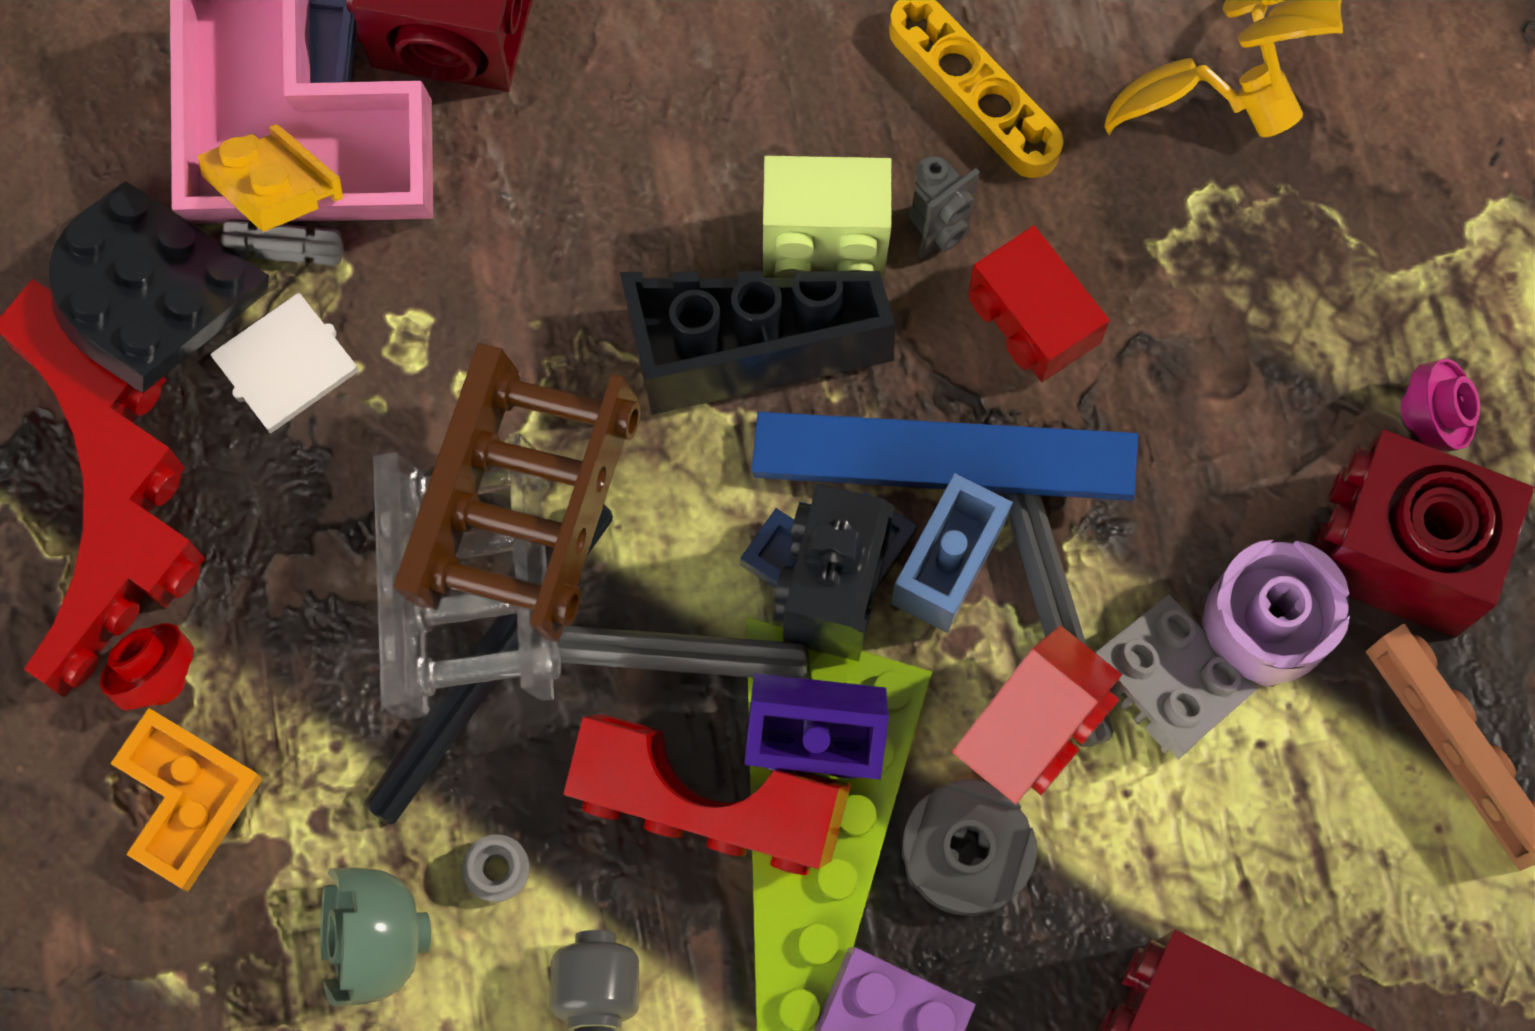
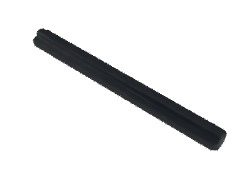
[364,504,613,824]

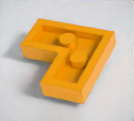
[110,708,263,892]

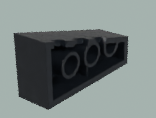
[620,271,895,415]

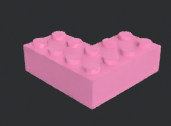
[170,0,433,224]

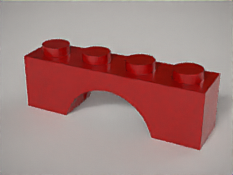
[563,714,851,875]

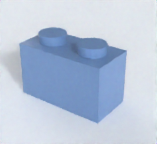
[891,473,1013,633]

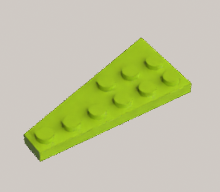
[746,617,932,1031]

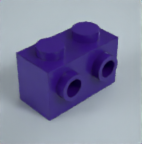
[745,673,889,780]

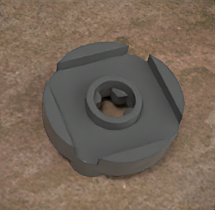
[902,779,1037,916]

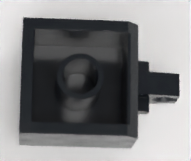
[774,483,895,662]

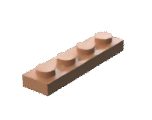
[1366,624,1535,871]

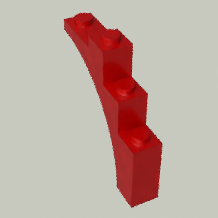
[0,279,205,698]

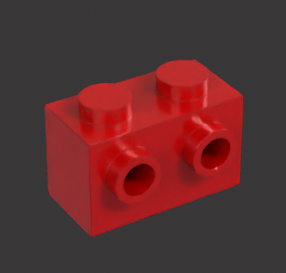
[968,225,1110,383]

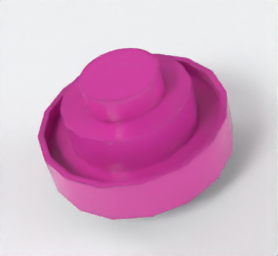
[1401,358,1480,452]

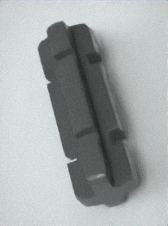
[221,219,344,266]

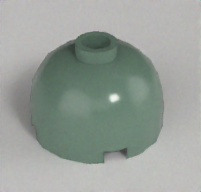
[320,867,431,1006]

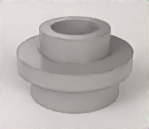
[462,834,530,902]

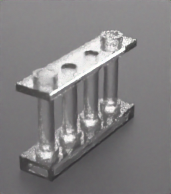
[373,433,561,720]

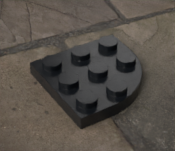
[49,181,269,394]

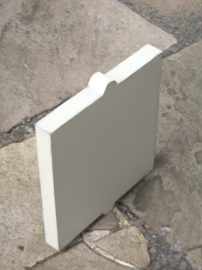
[210,293,359,434]

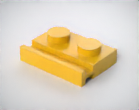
[197,124,343,232]

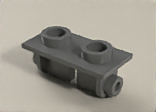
[909,156,980,260]

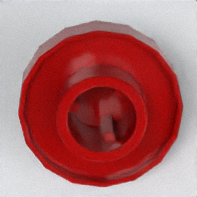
[99,623,194,711]

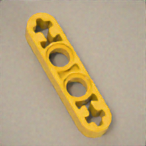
[889,0,1064,178]

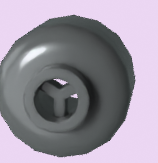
[550,930,639,1031]

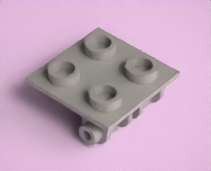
[1095,594,1258,760]

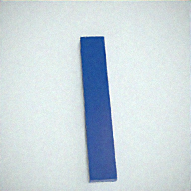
[751,412,1138,501]

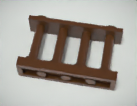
[393,343,641,643]

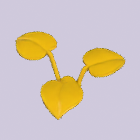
[1105,0,1343,137]

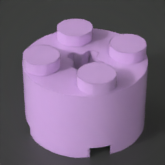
[1201,540,1350,687]

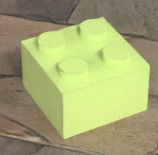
[763,156,891,279]

